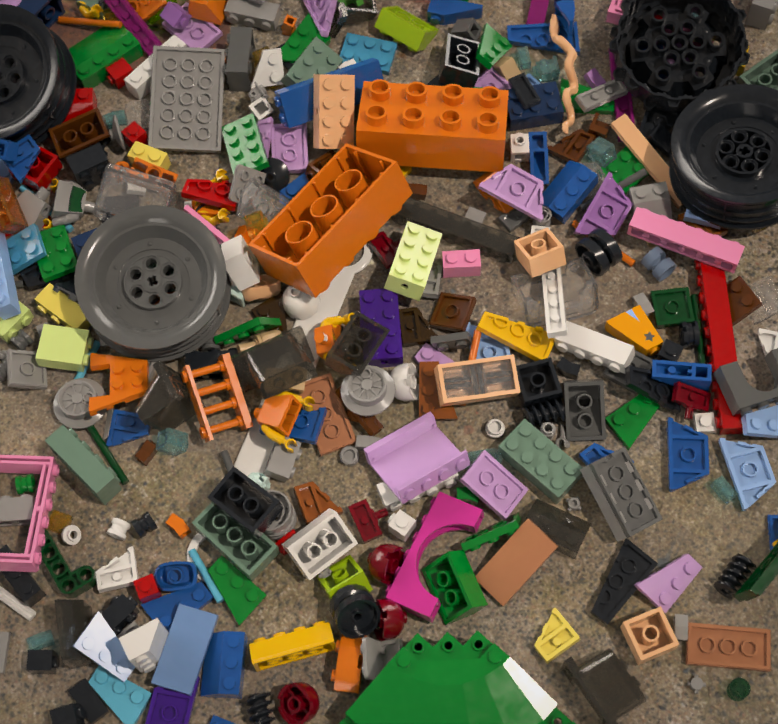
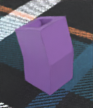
[583,68,606,89]

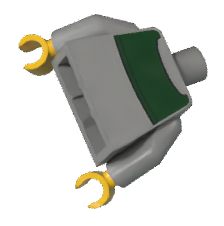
[43,178,96,230]

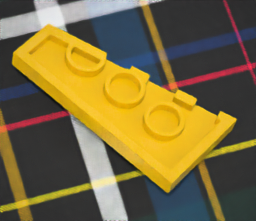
[476,311,554,361]

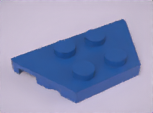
[667,417,709,492]

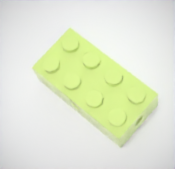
[384,221,443,301]

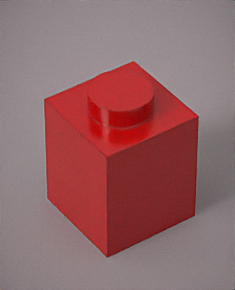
[105,57,133,90]
[121,121,149,148]
[133,574,162,604]

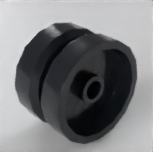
[575,228,623,277]
[329,584,381,639]

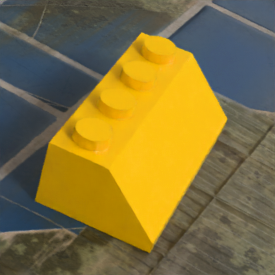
[249,621,336,672]

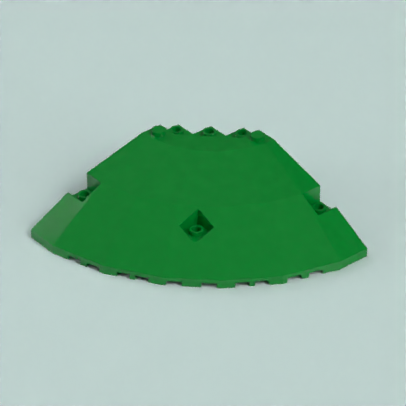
[339,630,576,724]

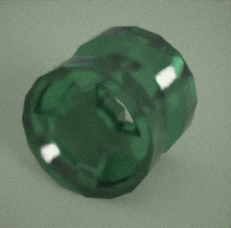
[727,678,751,702]

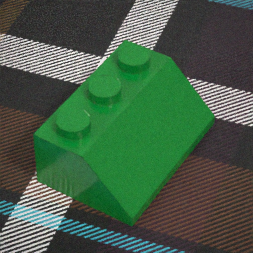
[422,550,488,625]

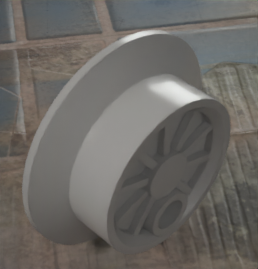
[341,365,395,416]
[53,378,106,429]

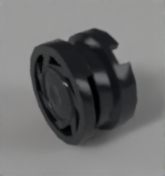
[679,321,700,348]

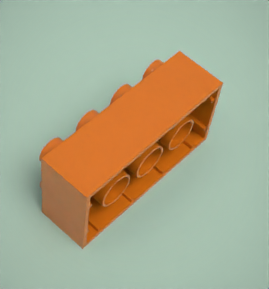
[356,79,509,172]
[248,143,413,298]

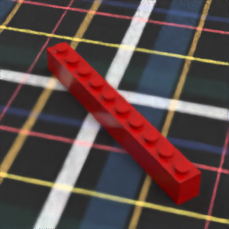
[694,259,743,435]

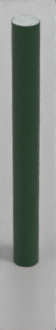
[690,294,707,364]
[87,425,129,485]

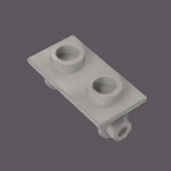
[249,82,269,103]

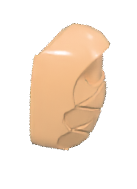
[241,274,281,302]

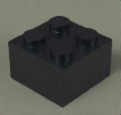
[66,143,115,191]
[516,357,562,409]

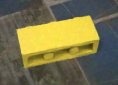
[35,283,91,330]

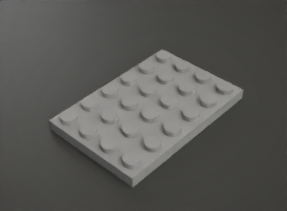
[148,46,225,153]

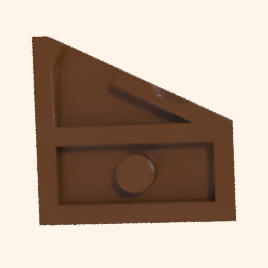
[547,129,596,163]

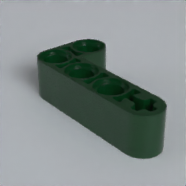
[41,529,97,599]

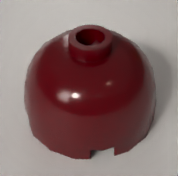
[367,544,405,586]
[374,599,407,641]
[278,682,320,724]

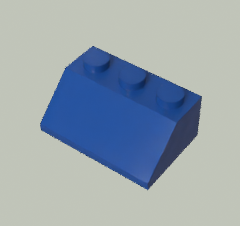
[542,160,599,224]
[200,631,248,699]

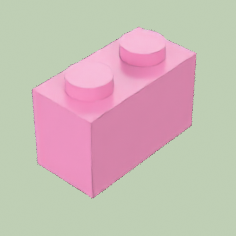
[442,249,481,278]

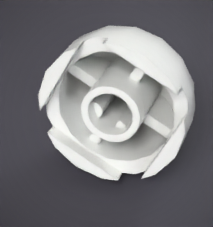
[282,286,321,320]
[390,363,419,402]

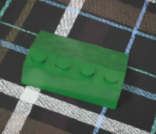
[69,20,144,88]

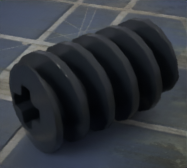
[522,398,565,428]
[714,554,757,599]
[245,692,276,724]

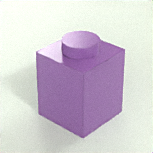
[160,1,192,30]

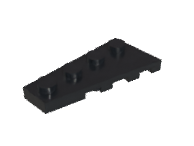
[591,538,658,626]

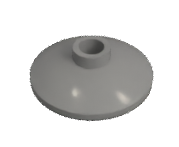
[109,114,126,150]

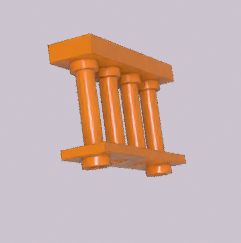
[180,353,254,442]

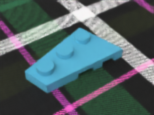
[88,665,153,724]

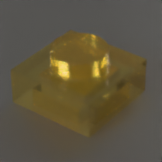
[47,510,73,534]

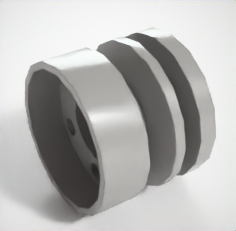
[264,490,297,540]

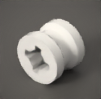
[107,518,131,541]

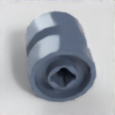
[641,246,677,282]

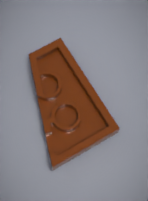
[419,361,458,420]

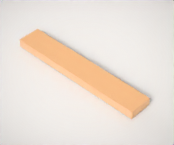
[610,114,683,209]

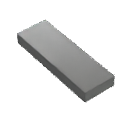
[574,80,628,113]

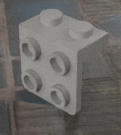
[229,164,267,209]
[360,637,403,681]

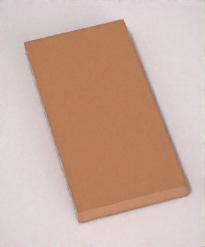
[300,373,356,456]
[475,518,559,606]
[685,622,771,672]

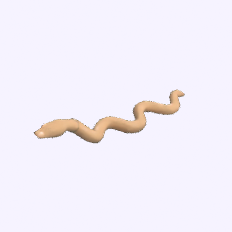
[549,14,578,135]

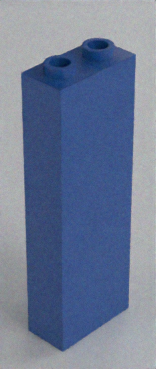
[274,58,384,128]

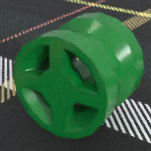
[15,473,36,495]

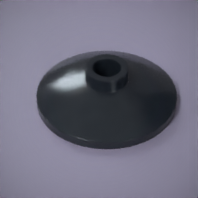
[261,158,290,194]

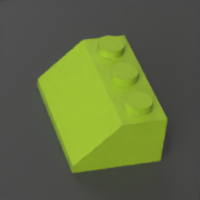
[374,5,439,52]

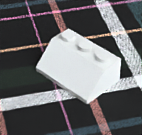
[119,618,169,673]

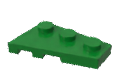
[476,23,512,70]
[605,394,660,451]

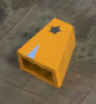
[605,305,663,356]

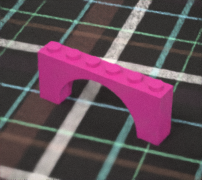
[385,491,484,623]

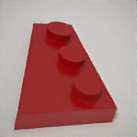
[181,179,238,212]

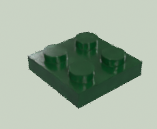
[650,287,695,328]

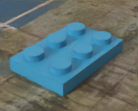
[340,32,398,75]
[6,223,47,275]

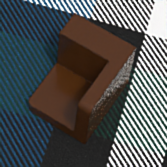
[588,112,611,144]

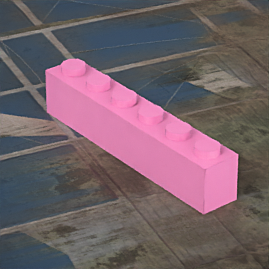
[627,207,745,274]

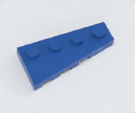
[507,22,580,55]

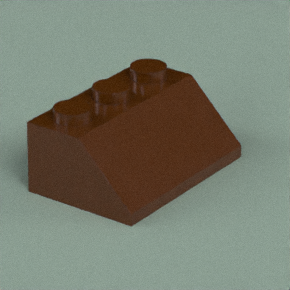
[48,107,110,159]

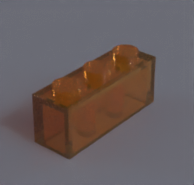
[0,176,28,235]

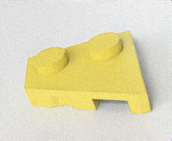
[534,607,580,664]

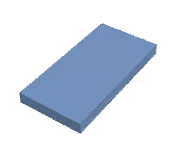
[151,604,219,696]

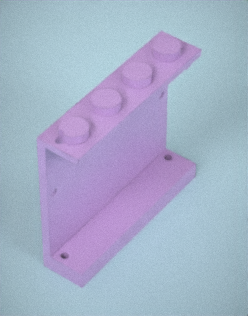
[364,412,470,504]

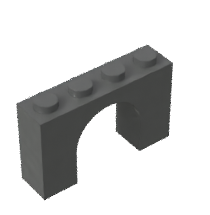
[713,348,778,416]

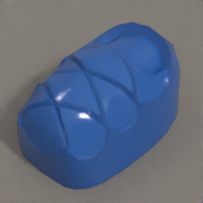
[154,561,198,591]

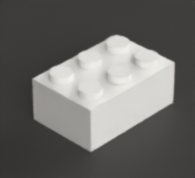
[281,508,358,580]

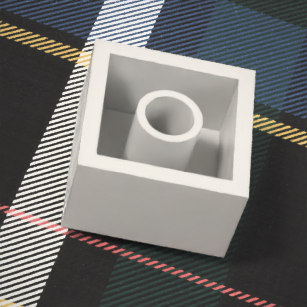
[221,235,260,291]

